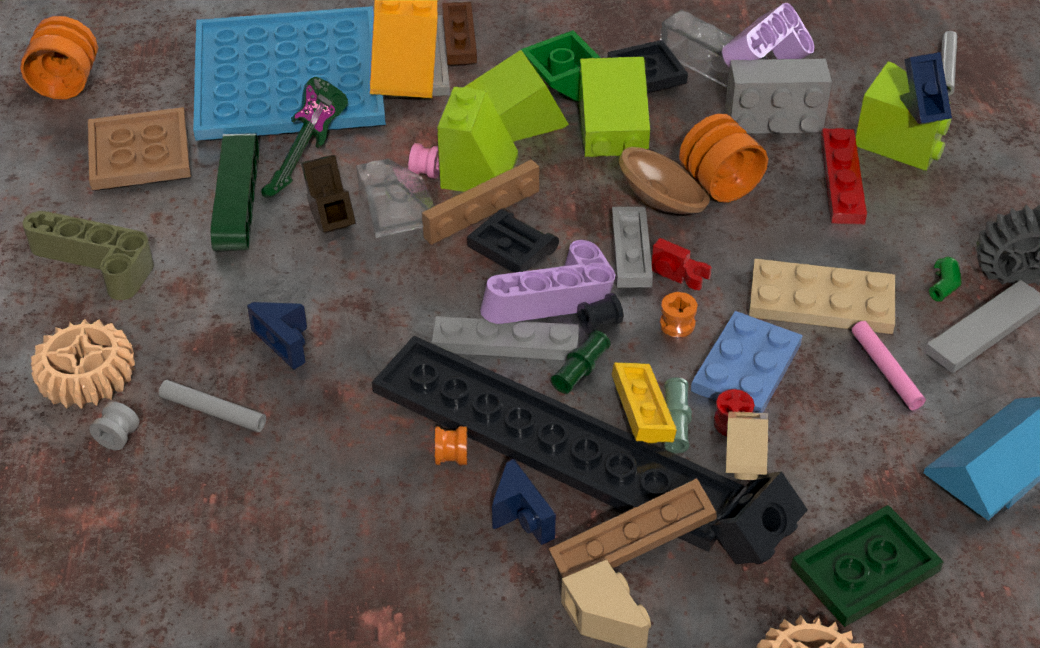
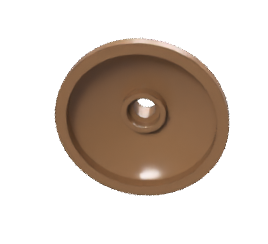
[619,147,710,214]

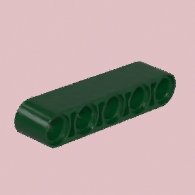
[210,133,259,251]

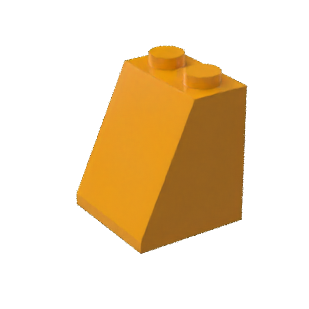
[370,0,438,98]

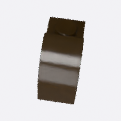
[301,155,356,232]

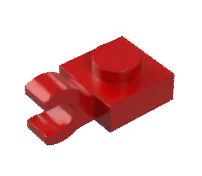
[652,238,712,291]

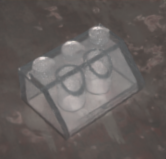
[661,10,767,88]

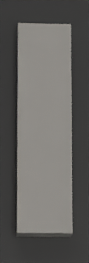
[925,280,1040,373]

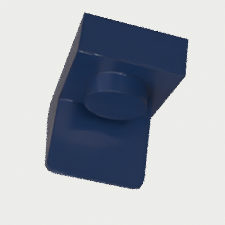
[900,52,952,124]
[247,302,307,370]
[492,459,556,545]

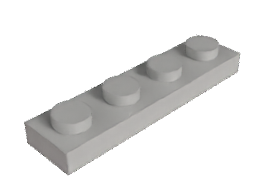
[431,316,579,360]

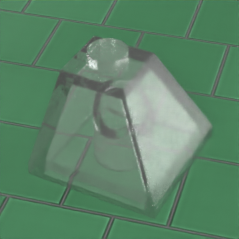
[356,159,434,238]

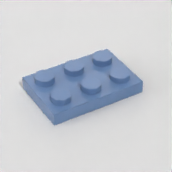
[691,311,803,413]

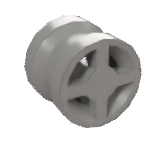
[89,402,140,450]

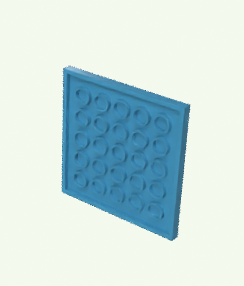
[193,6,386,141]

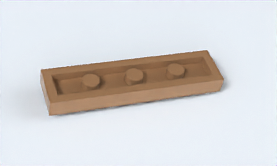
[422,159,539,245]
[549,479,717,578]

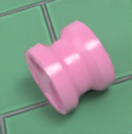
[408,143,440,179]

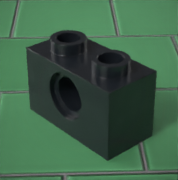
[709,471,808,564]

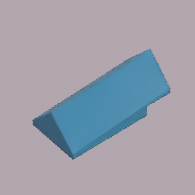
[923,397,1040,521]

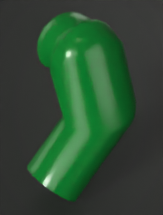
[929,256,962,302]

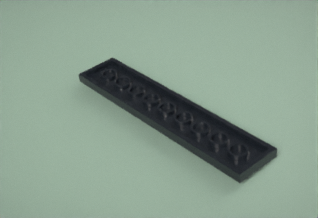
[372,336,745,552]

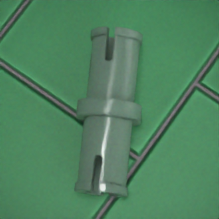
[664,377,692,453]

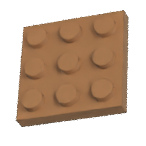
[88,107,191,190]

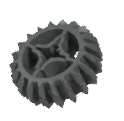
[976,204,1040,285]

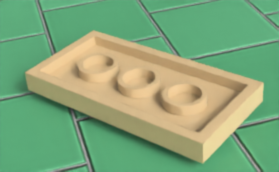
[749,259,895,334]

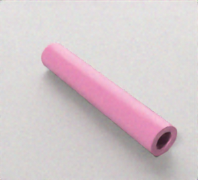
[852,321,926,410]

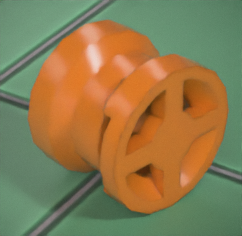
[660,292,698,338]
[435,426,468,465]

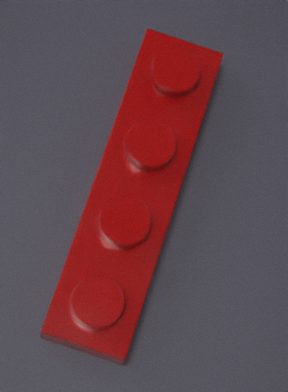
[821,128,867,225]

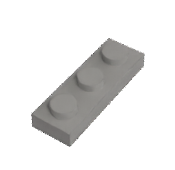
[612,207,653,288]

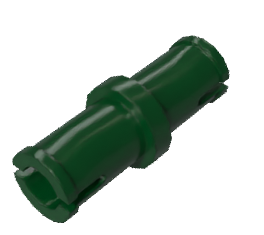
[551,330,611,394]

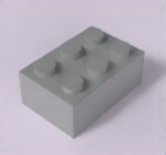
[725,59,832,134]

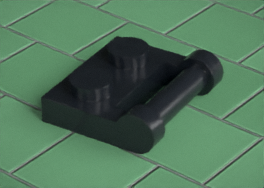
[467,208,559,273]

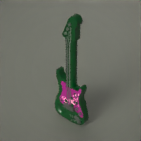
[261,77,348,198]

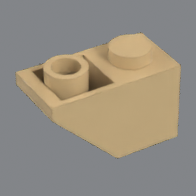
[726,411,768,480]
[561,559,651,648]

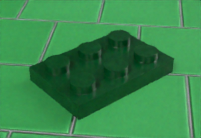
[791,505,944,627]

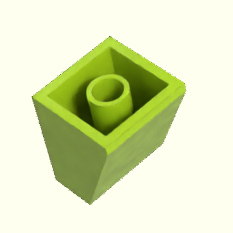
[465,50,569,142]
[579,57,650,157]
[855,61,952,171]
[437,86,518,192]

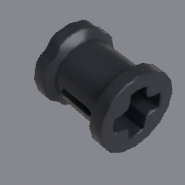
[577,293,624,334]

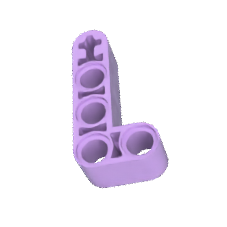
[722,3,814,68]
[480,240,615,324]

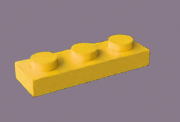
[611,362,677,443]

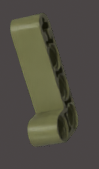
[22,211,154,300]

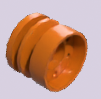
[20,16,98,99]
[679,114,768,202]

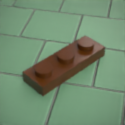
[442,2,477,65]

